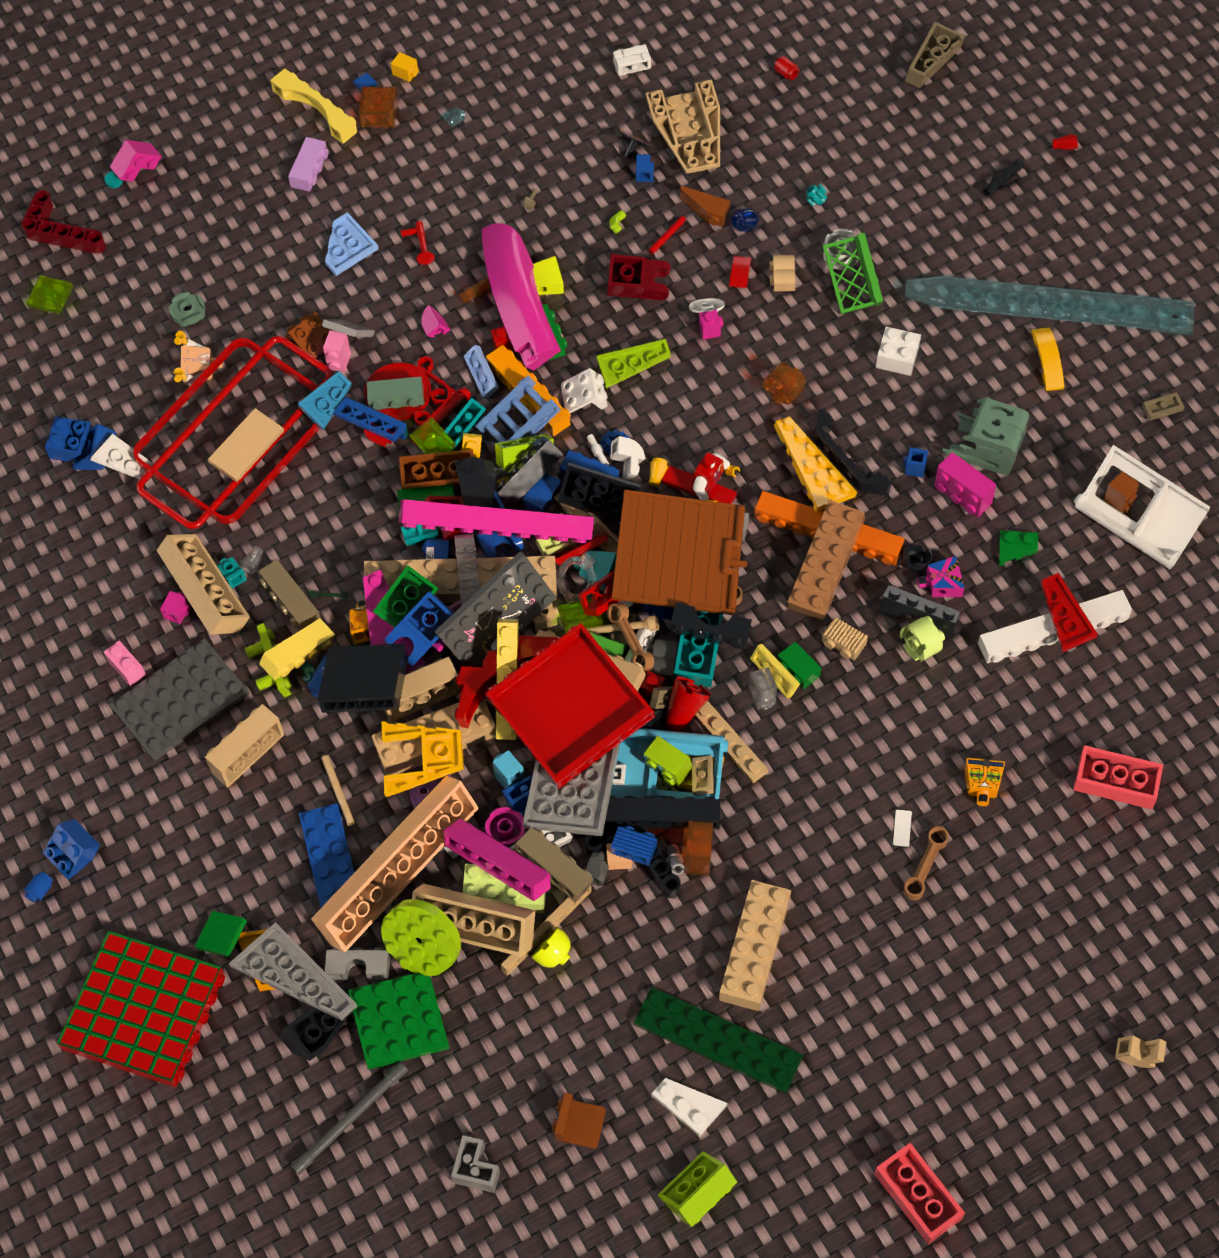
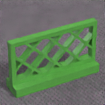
[823,233,883,314]

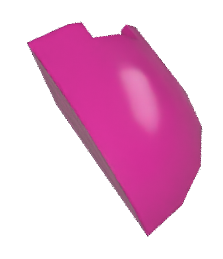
[421,305,450,337]

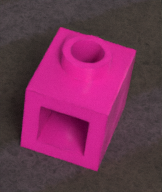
[699,310,723,340]
[160,591,191,624]

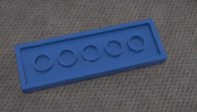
[299,803,354,908]

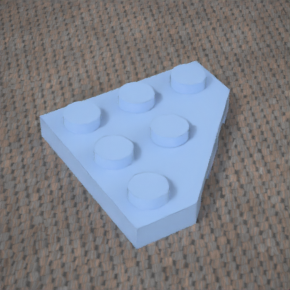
[325,212,379,276]

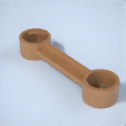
[607,603,654,671]
[904,827,949,901]

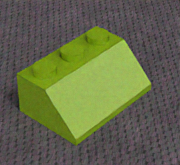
[657,1151,738,1227]

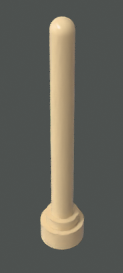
[585,615,659,634]

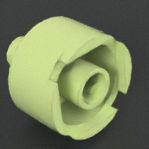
[900,616,945,662]

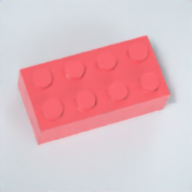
[1073,745,1163,809]
[874,1143,965,1244]

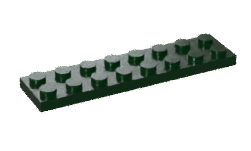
[633,987,803,1094]

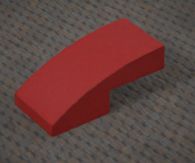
[729,256,751,288]

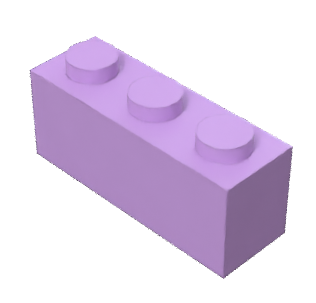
[288,137,329,192]

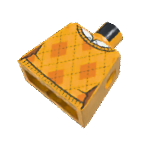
[350,601,370,645]

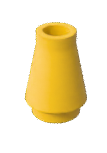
[649,458,668,487]

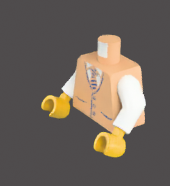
[173,331,223,384]

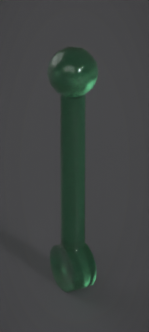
[309,591,348,600]

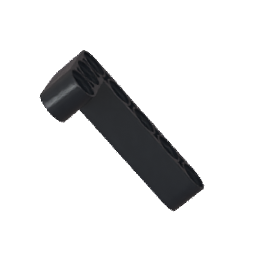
[585,828,681,898]

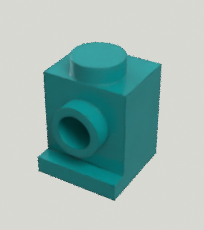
[217,557,247,589]

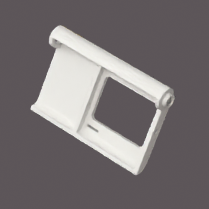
[1074,445,1210,569]

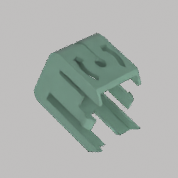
[942,398,1030,475]

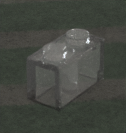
[749,667,777,710]

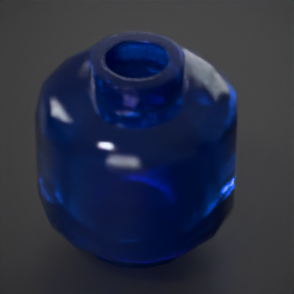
[731,208,759,232]

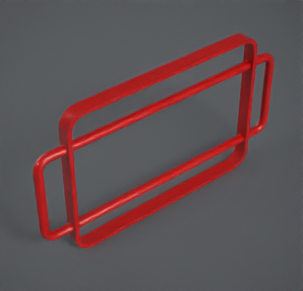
[133,336,333,529]

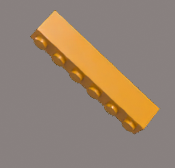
[486,345,571,437]

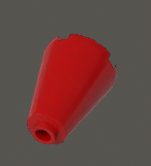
[664,676,711,732]

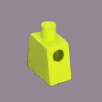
[533,256,564,295]

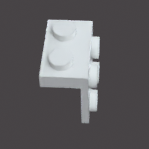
[561,368,608,413]

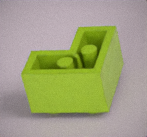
[644,736,692,788]

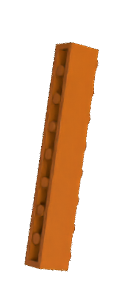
[754,491,905,566]

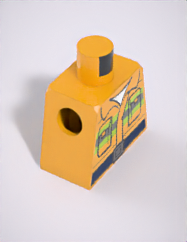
[965,758,1005,806]

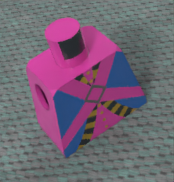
[917,556,964,597]

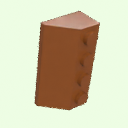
[399,449,474,489]

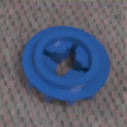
[601,429,629,455]

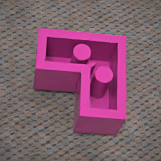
[110,140,162,182]

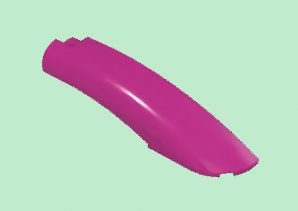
[482,223,561,370]

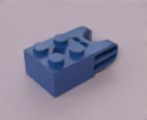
[475,491,524,558]
[384,591,454,666]

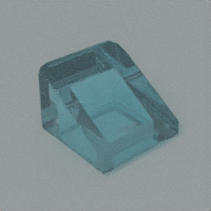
[442,107,465,127]

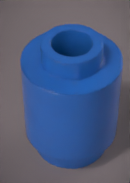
[24,871,53,903]

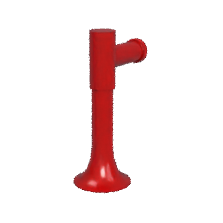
[401,221,435,265]

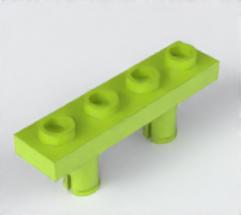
[245,623,292,698]

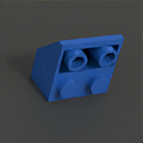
[45,417,91,462]
[43,819,100,879]

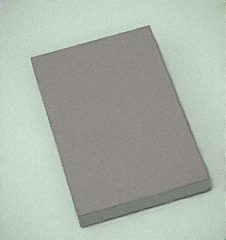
[322,319,375,337]

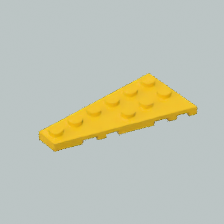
[774,416,857,512]

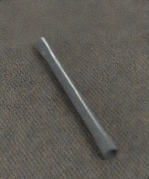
[291,1062,408,1175]

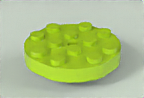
[381,899,461,976]

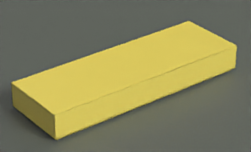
[750,644,800,699]

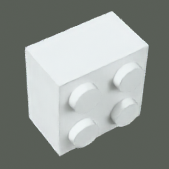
[876,327,921,376]

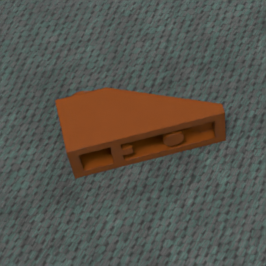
[680,186,730,227]

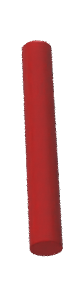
[648,216,686,255]

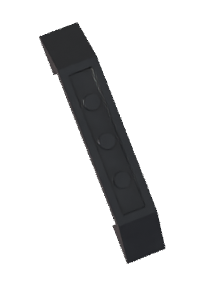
[815,408,891,496]

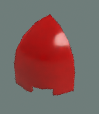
[364,423,393,447]

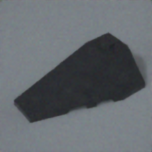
[455,457,497,536]
[279,983,352,1061]

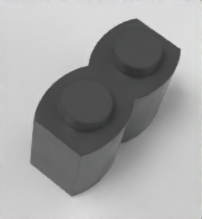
[649,639,678,682]

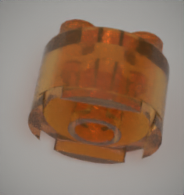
[762,362,806,405]

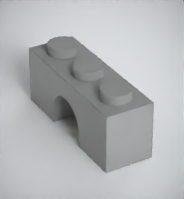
[325,948,390,981]

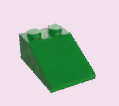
[373,565,439,628]

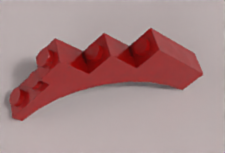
[455,635,557,728]

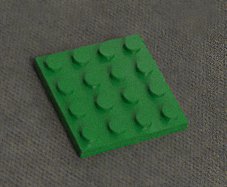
[348,973,449,1070]

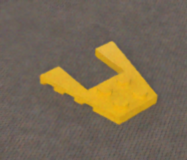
[382,721,464,797]

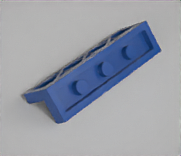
[333,397,408,442]

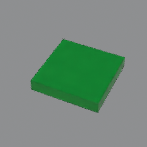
[194,911,247,957]

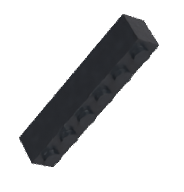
[604,796,720,829]

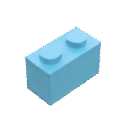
[493,750,524,789]

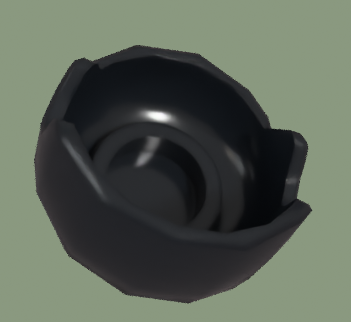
[901,545,933,572]

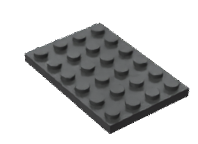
[109,638,250,762]

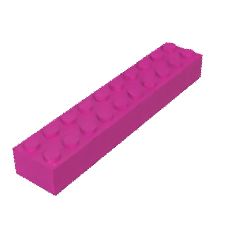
[398,500,594,543]

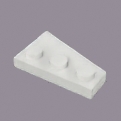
[90,434,153,479]

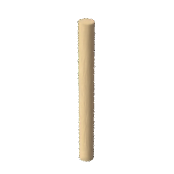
[321,755,355,826]

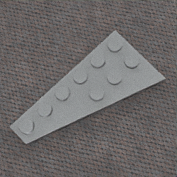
[229,922,357,1020]

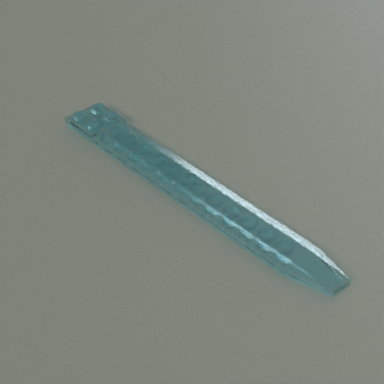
[905,276,1194,335]

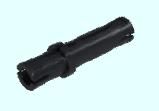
[982,159,1024,197]

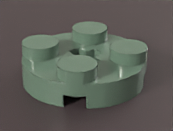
[169,292,205,327]

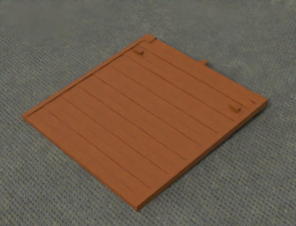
[612,490,747,615]

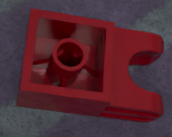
[607,254,671,300]

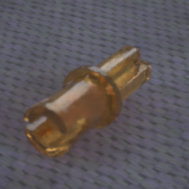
[460,277,491,303]

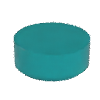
[104,171,123,188]

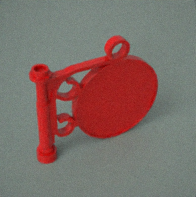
[364,356,471,447]

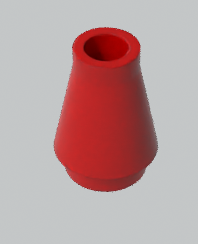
[1053,134,1078,151]

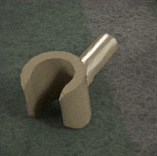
[524,189,538,210]

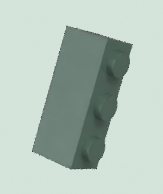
[367,377,424,410]

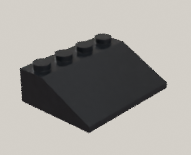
[557,462,641,522]

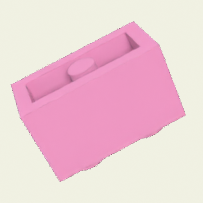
[323,331,351,372]
[104,641,146,687]

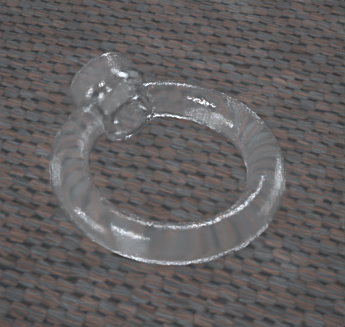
[557,553,596,602]

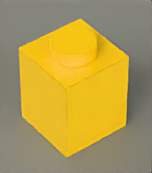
[391,52,419,82]

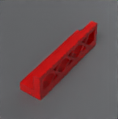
[578,570,621,616]

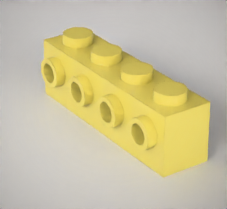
[259,619,335,680]

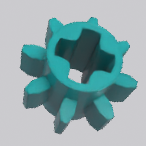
[806,184,827,206]

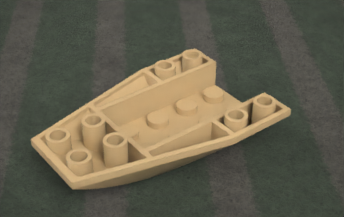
[646,80,720,174]

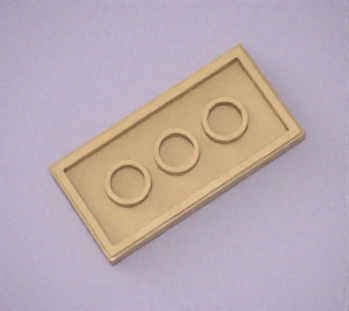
[208,408,284,482]

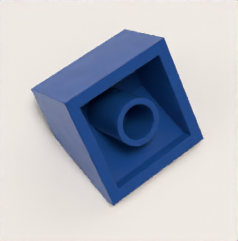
[73,424,116,470]

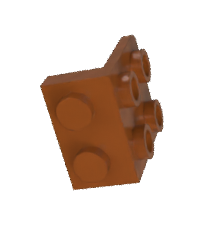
[284,311,330,358]
[552,1092,606,1149]

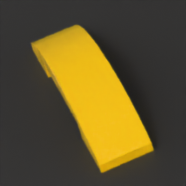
[1031,327,1064,391]

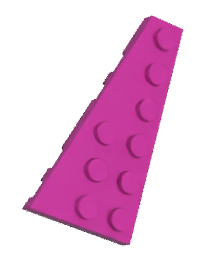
[363,570,426,674]

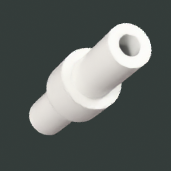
[587,434,609,466]

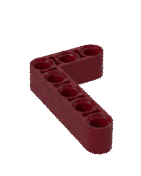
[21,190,106,254]

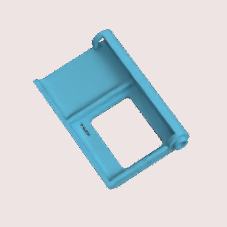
[610,728,728,799]

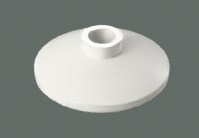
[689,298,725,313]

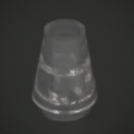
[241,546,263,575]

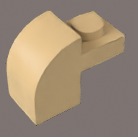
[1115,1035,1166,1068]

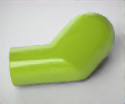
[609,210,626,234]

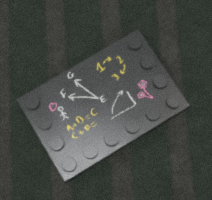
[435,551,557,667]

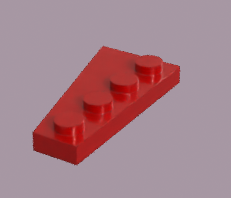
[1041,573,1098,652]

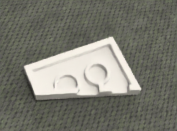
[652,1078,727,1137]

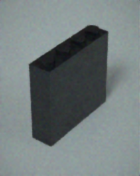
[317,644,409,713]

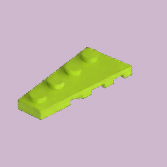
[596,339,671,389]

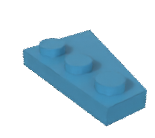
[298,371,351,431]

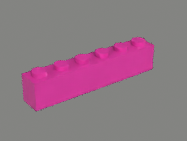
[443,819,550,901]

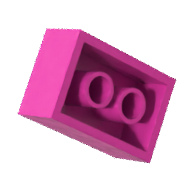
[934,452,996,518]

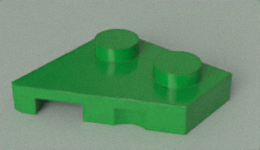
[999,530,1038,566]

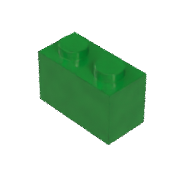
[778,642,821,690]

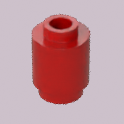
[774,56,799,80]

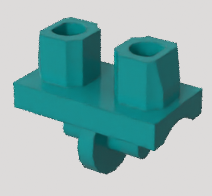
[401,524,438,546]

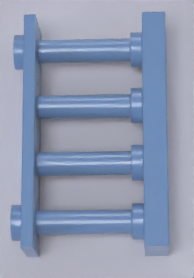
[476,375,561,442]

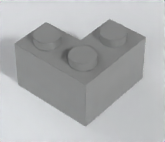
[451,1135,500,1193]

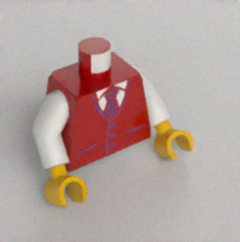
[691,452,740,502]

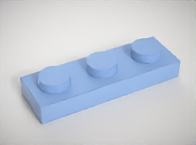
[464,345,499,399]

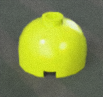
[531,927,571,968]

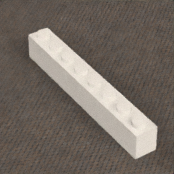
[978,590,1132,663]

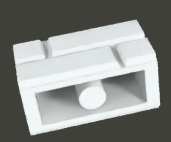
[613,44,651,76]

